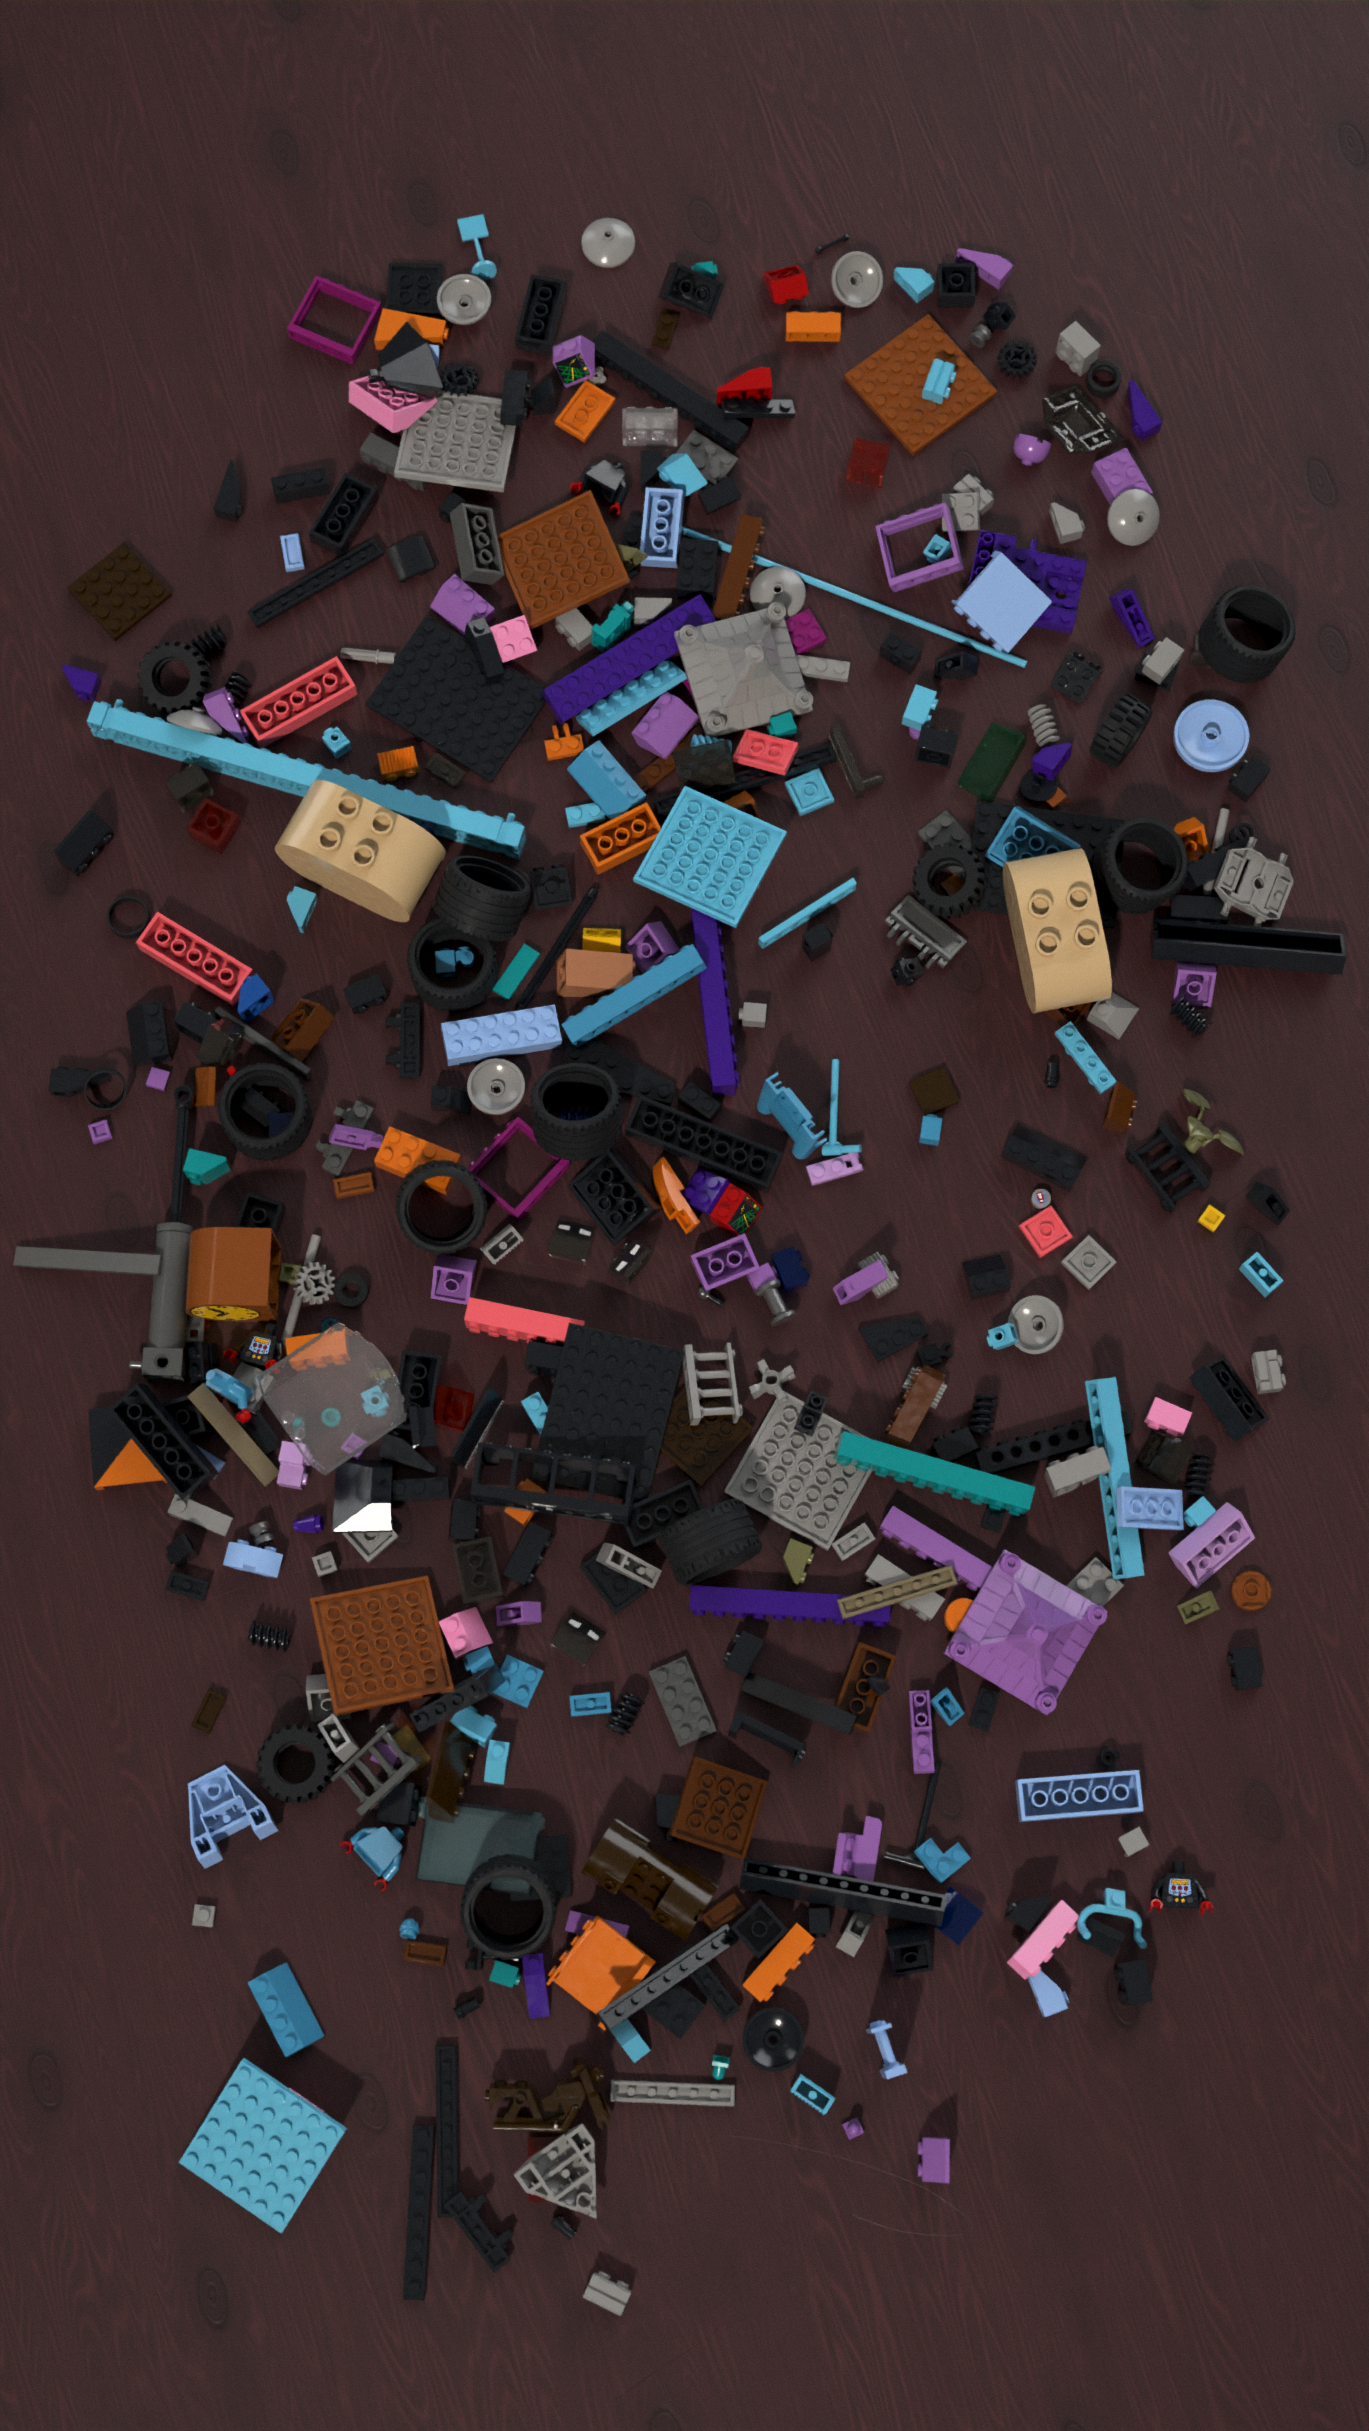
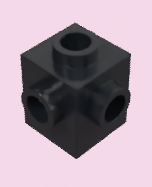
[983,303,1016,330]
[890,957,924,987]

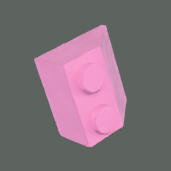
[439,1607,493,1660]

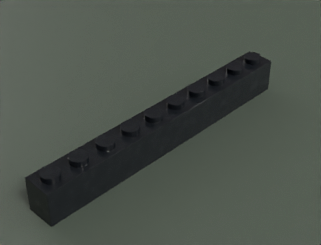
[593,330,749,452]
[739,1858,947,1926]

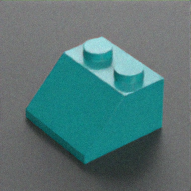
[183,1148,232,1185]

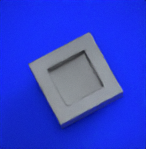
[312,1551,338,1577]
[192,1904,216,1927]

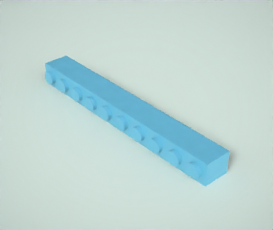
[1085,1377,1144,1579]

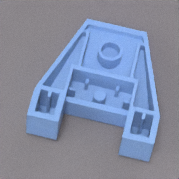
[188,1765,279,1869]

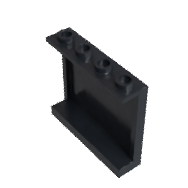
[728,1711,806,1769]

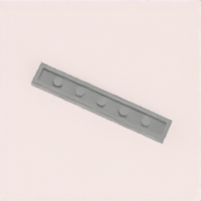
[610,2080,735,2107]

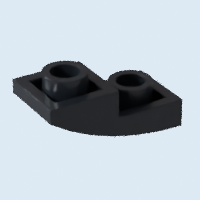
[794,1390,829,1437]

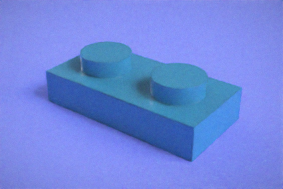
[570,1692,612,1717]

